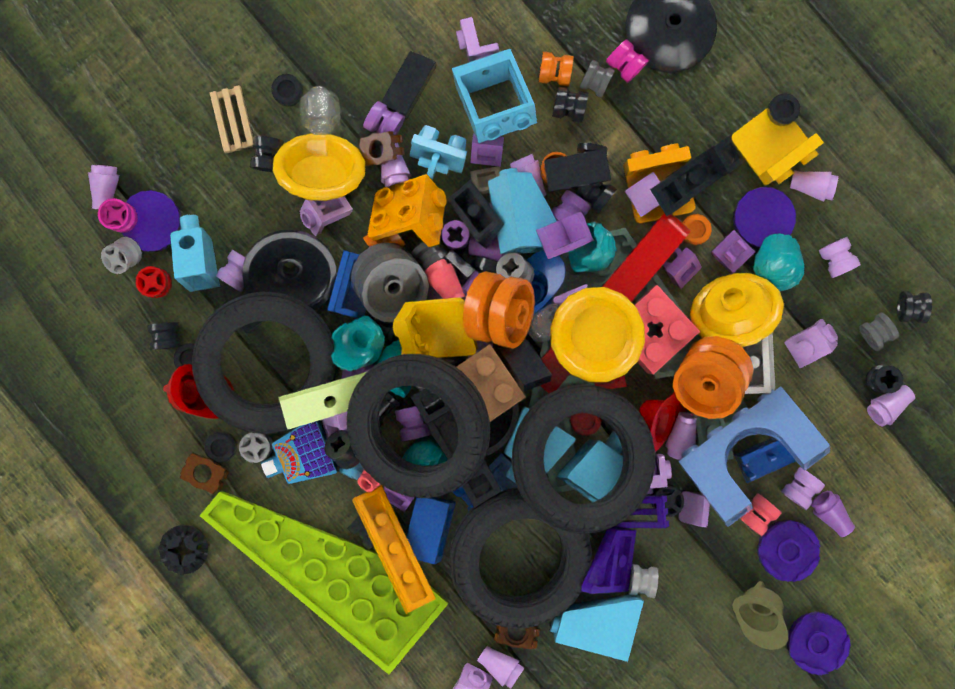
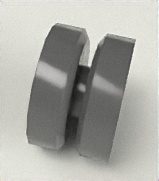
[351,242,429,322]

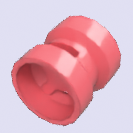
[740,493,782,537]

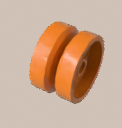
[463,271,535,349]
[673,336,754,419]

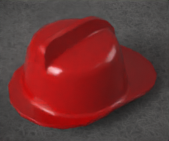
[163,364,234,419]
[638,392,688,451]

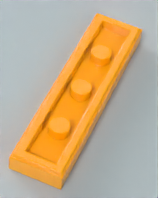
[352,485,436,614]

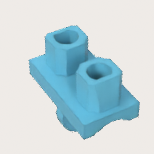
[410,125,467,179]

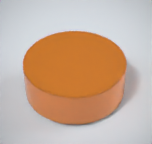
[682,214,712,246]

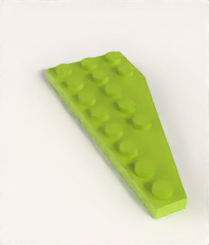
[200,491,449,675]

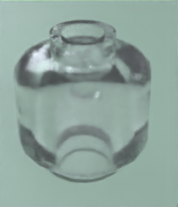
[299,86,341,135]

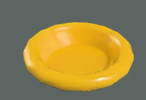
[272,133,365,201]
[690,273,784,347]
[550,287,645,382]

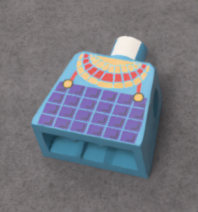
[261,420,340,484]

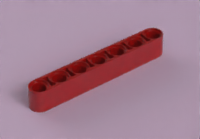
[540,213,691,394]

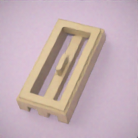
[210,85,253,153]

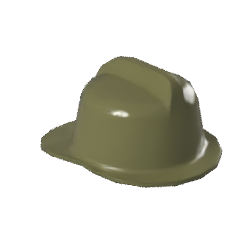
[732,581,789,650]

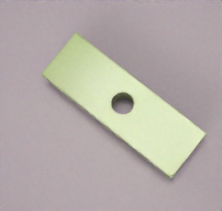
[278,372,367,430]

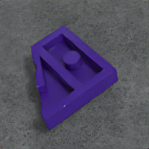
[581,528,636,594]

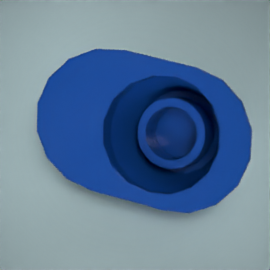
[526,250,566,315]

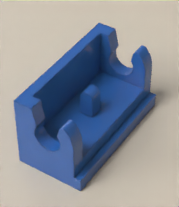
[328,250,366,319]
[734,437,796,483]
[407,497,456,564]

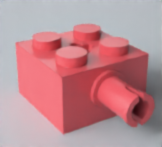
[634,285,700,375]

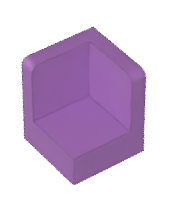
[536,212,594,259]

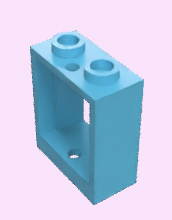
[452,49,537,143]

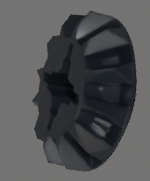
[158,525,208,575]

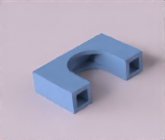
[679,386,830,527]

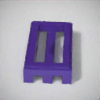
[612,495,669,528]

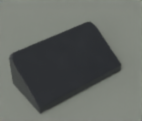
[381,51,437,119]
[447,180,504,249]

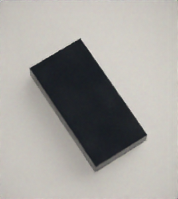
[543,149,611,192]
[492,338,552,392]

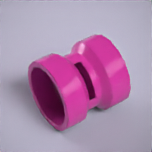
[606,39,649,83]
[98,198,138,233]

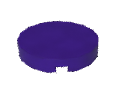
[733,187,796,248]
[122,190,181,252]
[757,520,820,582]
[786,611,851,675]

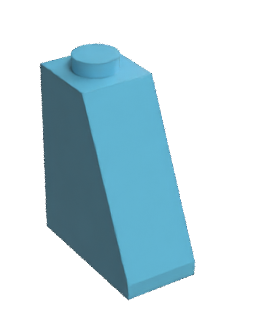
[488,168,557,254]
[550,595,644,662]

